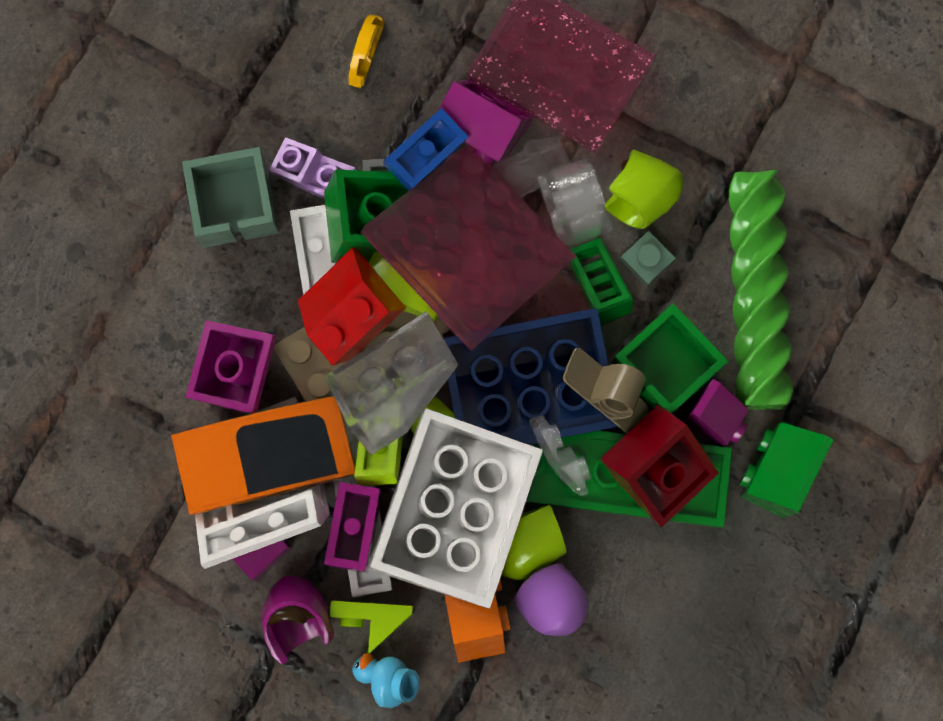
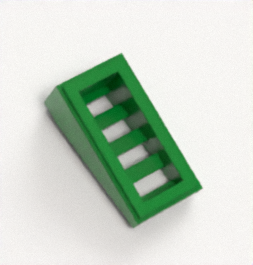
[565,237,633,325]

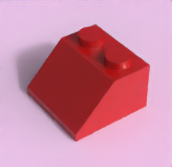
[298,247,406,366]

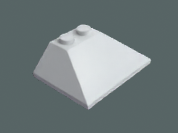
[195,397,330,569]

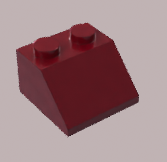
[600,405,719,528]

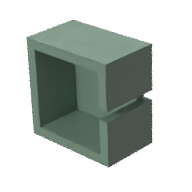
[182,147,279,248]

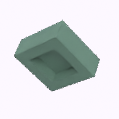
[620,231,676,287]

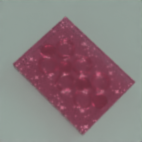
[466,0,656,154]

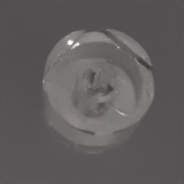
[537,157,613,246]

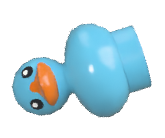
[352,653,419,708]

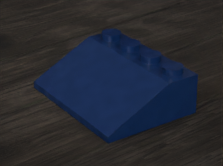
[439,308,618,444]

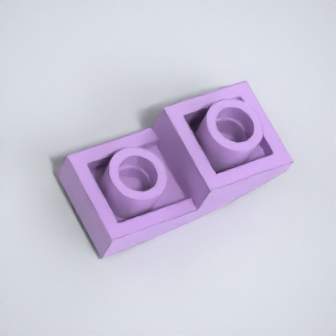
[269,137,357,199]

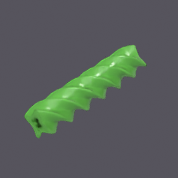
[729,170,793,411]

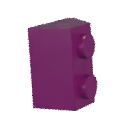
[438,80,535,164]
[185,320,277,414]

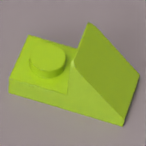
[330,601,414,653]

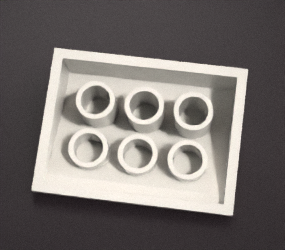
[368,409,543,609]

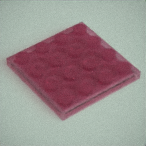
[360,144,576,351]

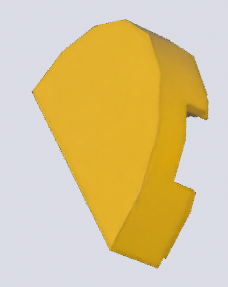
[349,14,385,88]

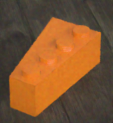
[444,580,510,663]

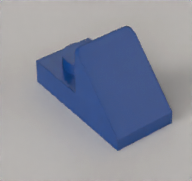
[383,108,468,192]

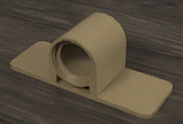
[563,348,649,433]

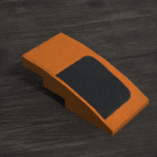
[171,396,356,515]

